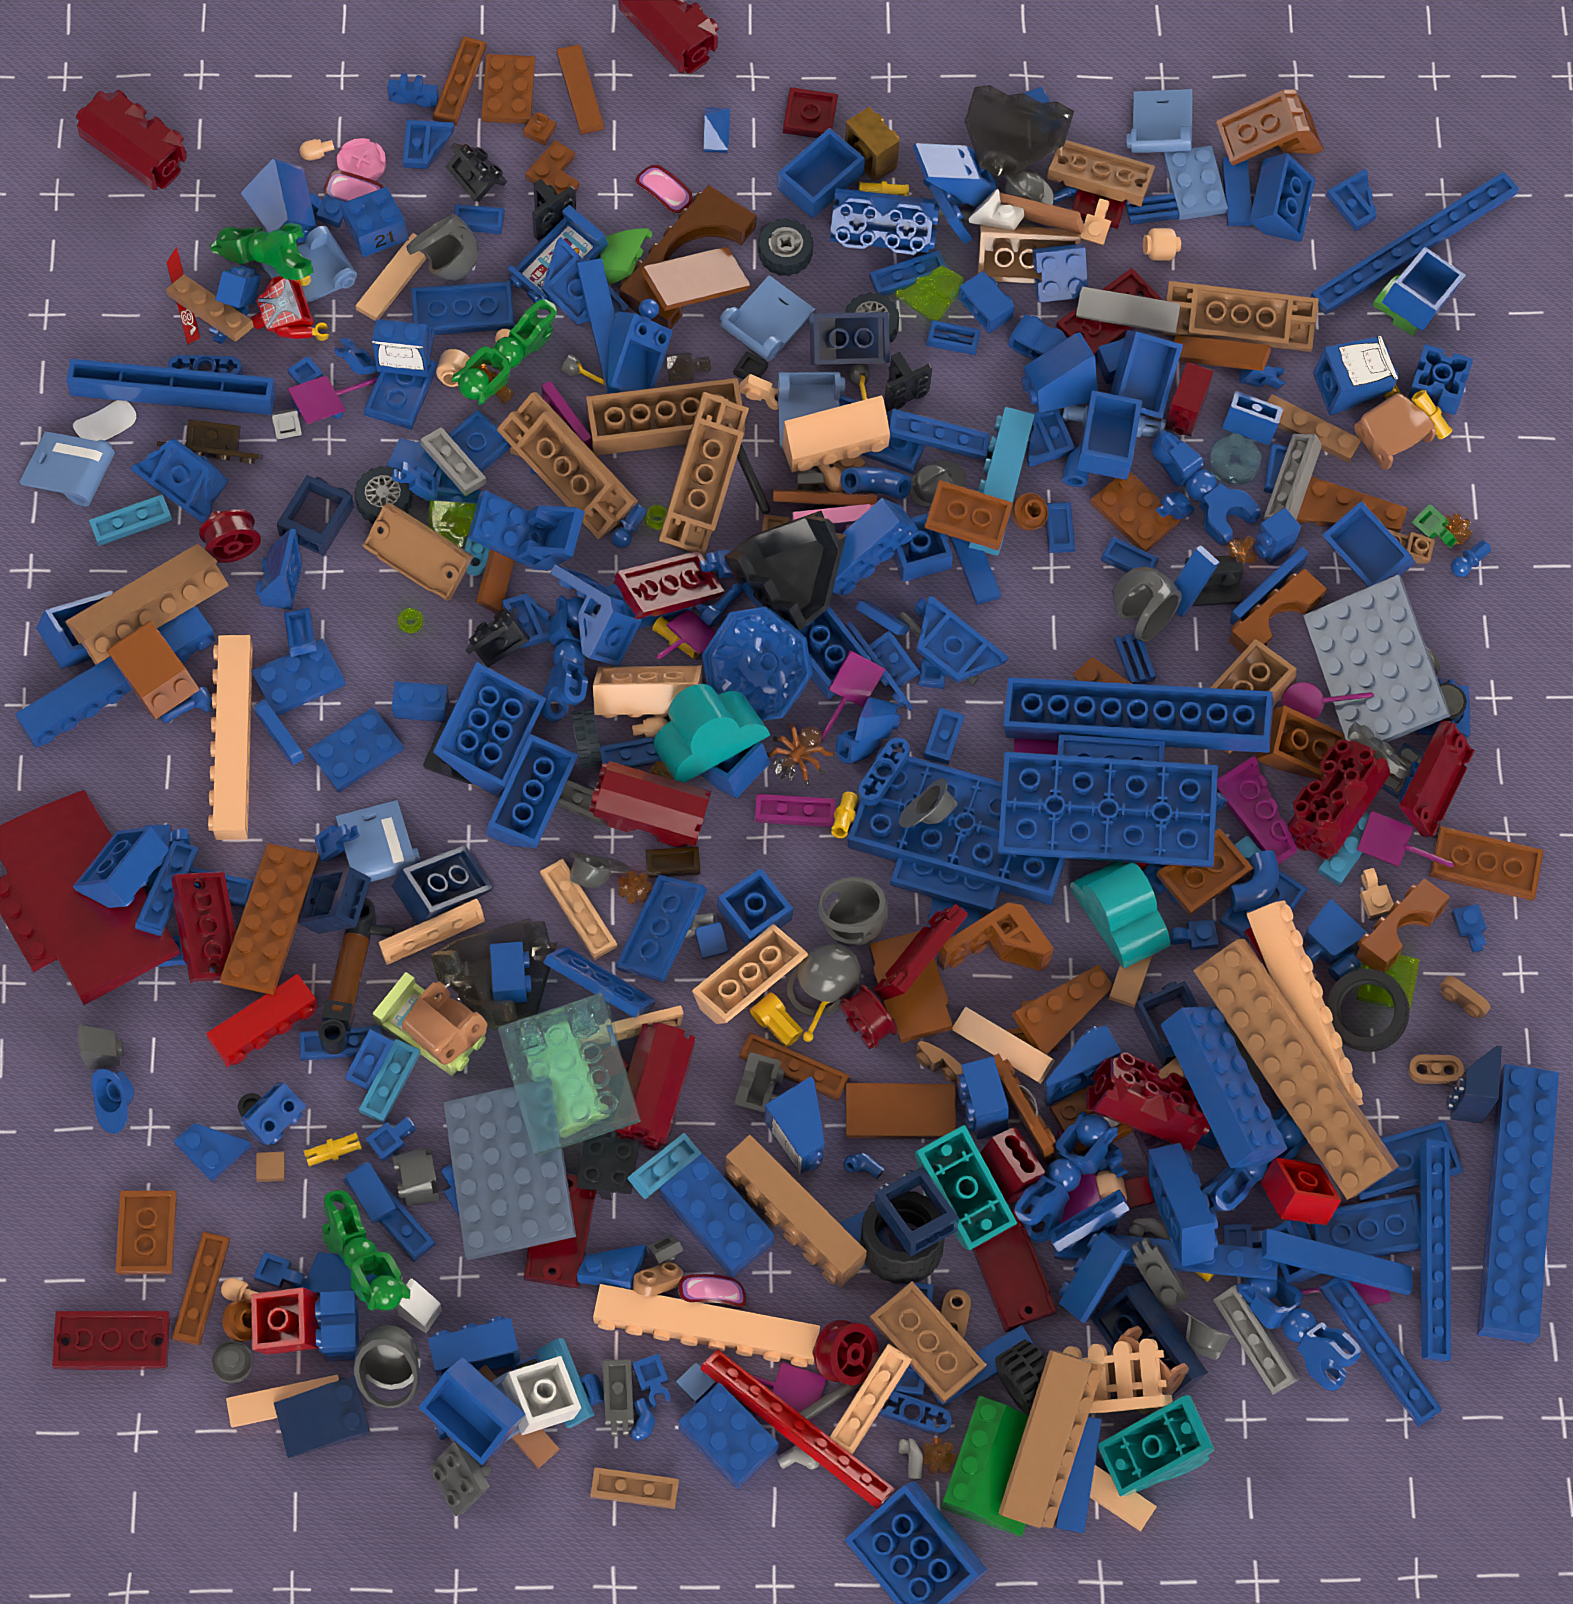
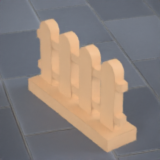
[1063,1339,1172,1414]

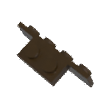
[157,419,263,464]

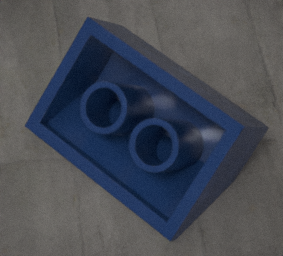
[1446,1046,1502,1124]

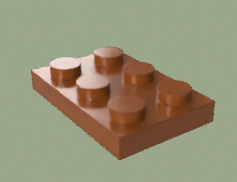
[481,54,535,124]
[1090,472,1181,552]
[925,480,1013,551]
[1156,828,1253,916]
[115,1191,177,1275]

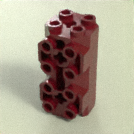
[618,0,719,74]
[76,90,187,190]
[1287,740,1391,860]
[589,761,712,848]
[613,1022,695,1151]
[1086,1052,1210,1152]

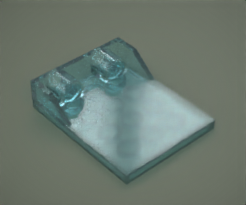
[498,993,641,1157]

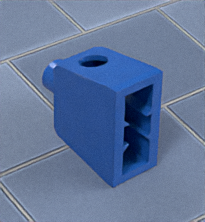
[1303,899,1367,964]

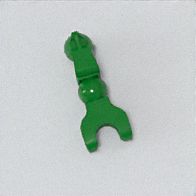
[210,223,314,280]
[451,299,557,405]
[322,1190,411,1311]

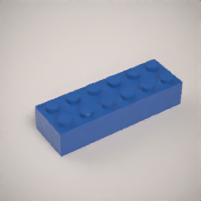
[738,582,872,700]
[1161,1006,1287,1168]

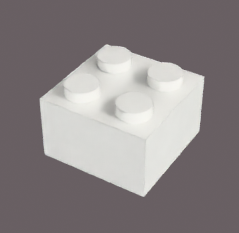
[502,1356,581,1435]

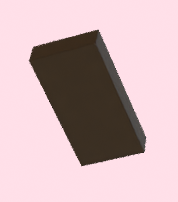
[645,846,701,878]

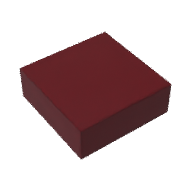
[1124,1176,1154,1209]

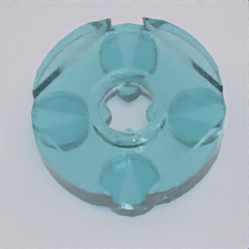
[1210,433,1262,485]

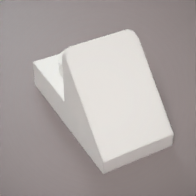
[969,189,1024,231]

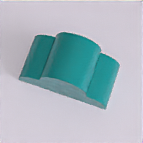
[654,684,770,783]
[1070,861,1170,969]
[914,1125,1017,1250]
[1098,1395,1215,1497]

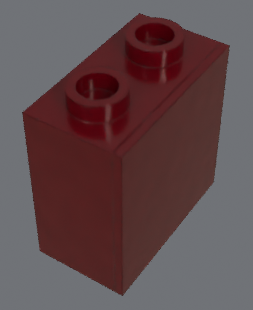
[1165,362,1214,437]
[980,1127,1045,1205]

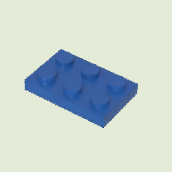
[251,638,346,716]
[308,707,404,793]

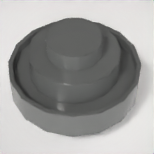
[211,1341,254,1384]

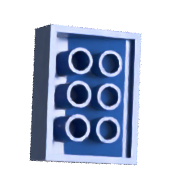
[433,662,546,796]
[845,1481,988,1604]

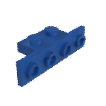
[847,622,920,711]

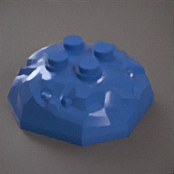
[702,607,812,721]

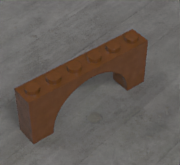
[619,185,757,329]

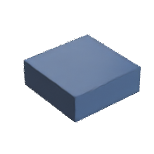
[676,1363,716,1403]

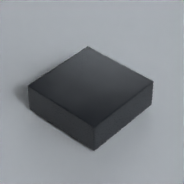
[733,351,768,380]

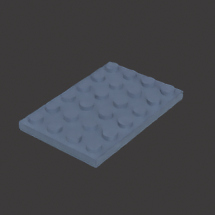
[1303,575,1450,743]
[444,1079,576,1260]

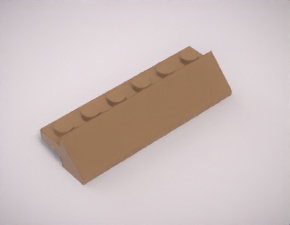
[1162,281,1319,352]
[497,392,638,539]
[658,392,749,556]
[65,544,229,665]
[998,1350,1104,1528]

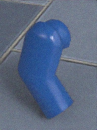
[843,1153,885,1179]
[631,1398,656,1441]

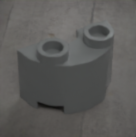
[734,1052,785,1113]
[393,1147,440,1206]

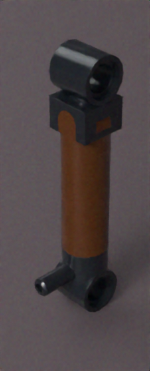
[318,898,395,1054]

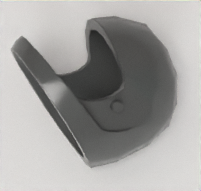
[406,214,479,281]
[1112,567,1182,642]
[817,877,890,947]
[787,944,861,1017]
[354,1324,421,1409]

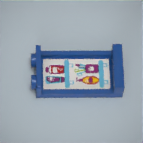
[507,205,608,303]

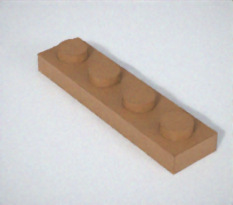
[166,275,254,342]
[1267,394,1362,463]

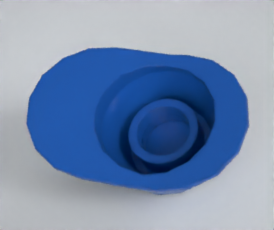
[91,1068,134,1134]

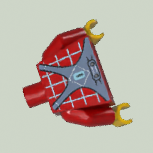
[251,276,329,341]

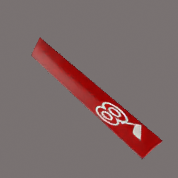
[166,247,200,345]

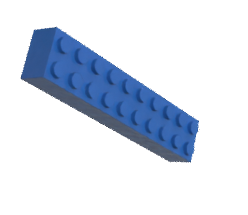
[1003,677,1273,753]
[1477,1064,1559,1344]

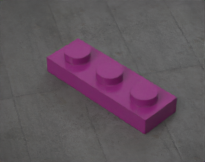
[541,381,592,450]
[755,794,836,827]

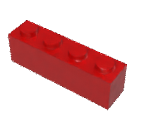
[206,974,318,1067]

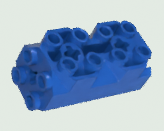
[830,188,939,255]

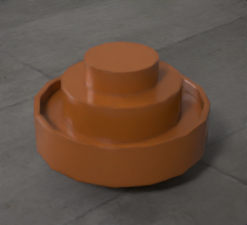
[1011,493,1048,531]
[222,1300,252,1342]

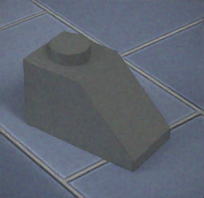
[77,1025,124,1069]

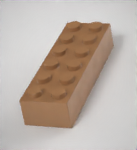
[586,378,745,456]
[725,1135,867,1288]

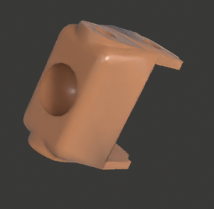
[1354,393,1436,470]
[402,982,488,1065]
[1108,1326,1189,1414]

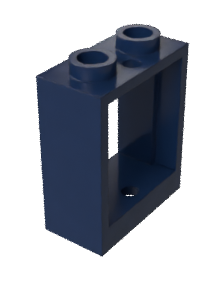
[277,475,354,556]
[298,867,371,934]
[1134,981,1199,1066]
[874,1167,959,1257]

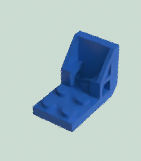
[468,490,585,571]
[550,564,642,667]

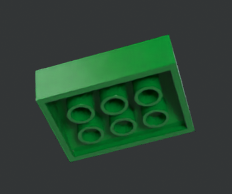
[941,1395,1029,1537]

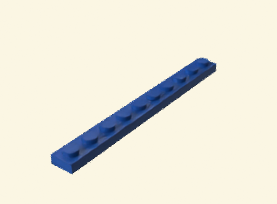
[1310,172,1519,315]

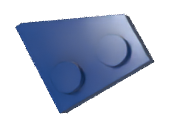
[501,594,552,649]

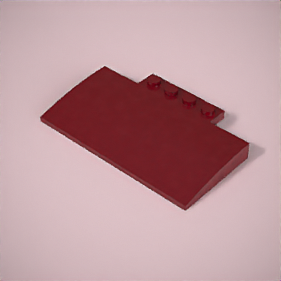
[0,790,181,1005]

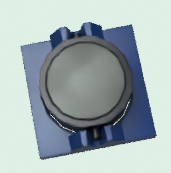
[1417,678,1471,737]

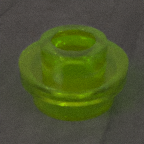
[644,505,667,530]
[397,608,424,634]

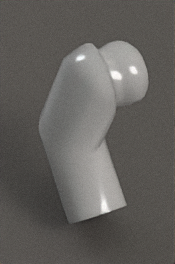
[685,913,718,938]
[1129,1218,1169,1240]
[898,1438,923,1479]
[776,1446,819,1469]

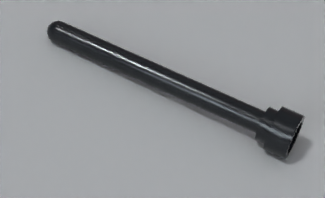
[727,399,771,515]

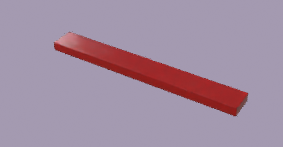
[700,1349,895,1509]

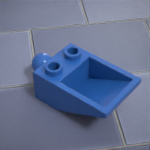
[912,143,998,208]
[608,299,673,392]

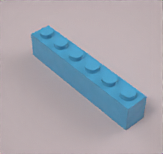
[969,407,1035,556]

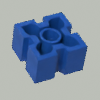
[1408,344,1474,415]
[315,1290,360,1362]

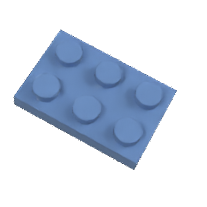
[1163,146,1228,220]

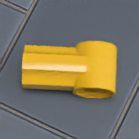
[750,992,803,1048]

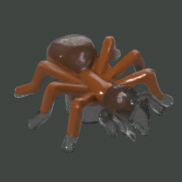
[766,723,834,786]

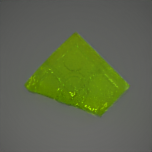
[895,265,964,321]
[429,500,477,548]

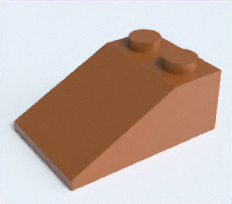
[107,621,200,719]
[1256,705,1346,779]

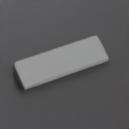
[1076,287,1180,334]
[1263,434,1322,520]
[1213,1284,1300,1395]

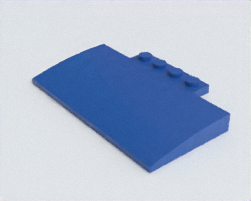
[998,735,1218,868]
[847,748,1067,913]

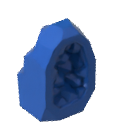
[835,729,881,764]

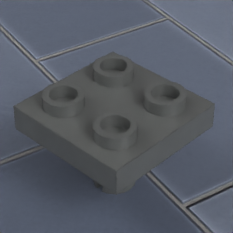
[429,1441,491,1516]

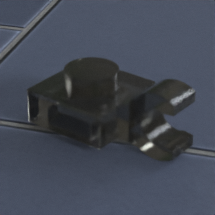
[666,352,711,382]

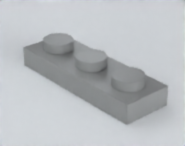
[420,427,486,496]

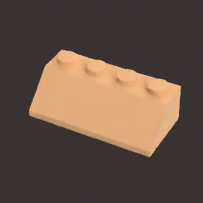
[782,395,890,472]
[593,665,702,718]
[692,924,808,1024]

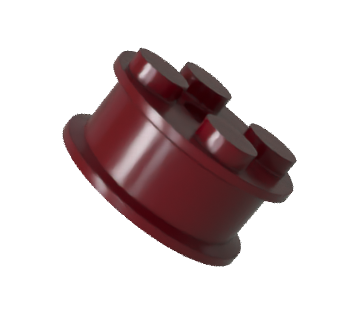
[199,509,261,563]
[839,985,897,1050]
[812,1320,879,1385]

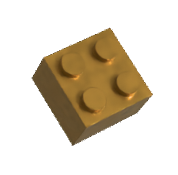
[844,107,900,182]

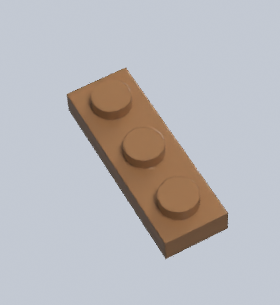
[590,1467,679,1509]

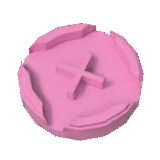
[336,138,386,181]

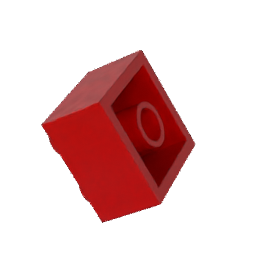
[1260,1157,1341,1225]
[251,1288,318,1355]

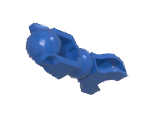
[1151,430,1261,546]
[541,594,588,722]
[1200,1107,1308,1213]
[1015,1110,1118,1243]
[1236,1276,1361,1391]

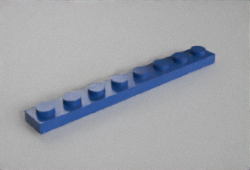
[1420,1139,1451,1362]
[1054,1233,1279,1280]

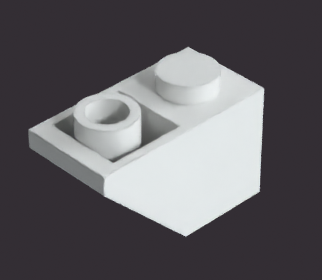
[396,1279,442,1333]

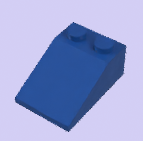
[256,529,303,610]
[36,591,113,669]
[700,742,770,799]
[1044,1025,1121,1106]

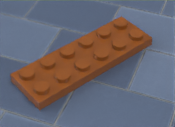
[220,843,320,995]

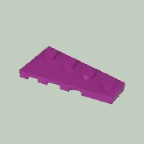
[1217,756,1297,865]

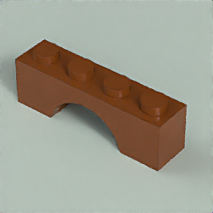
[1229,568,1327,654]
[1356,878,1450,973]

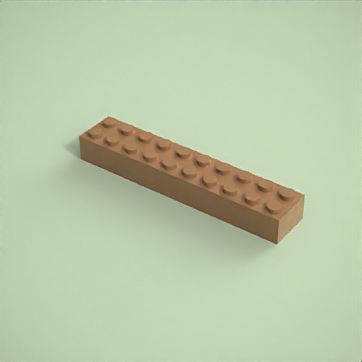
[1193,939,1399,1200]

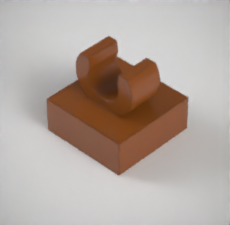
[523,112,557,146]

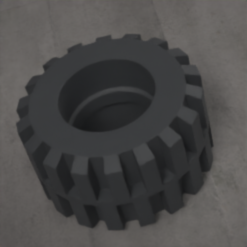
[995,1339,1047,1416]

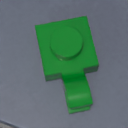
[1412,504,1457,548]

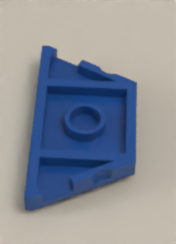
[541,237,629,326]
[131,439,214,523]
[916,595,1009,683]

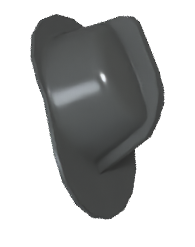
[1005,169,1054,205]
[909,460,966,507]
[899,778,957,828]
[569,850,630,888]
[1177,1307,1238,1359]

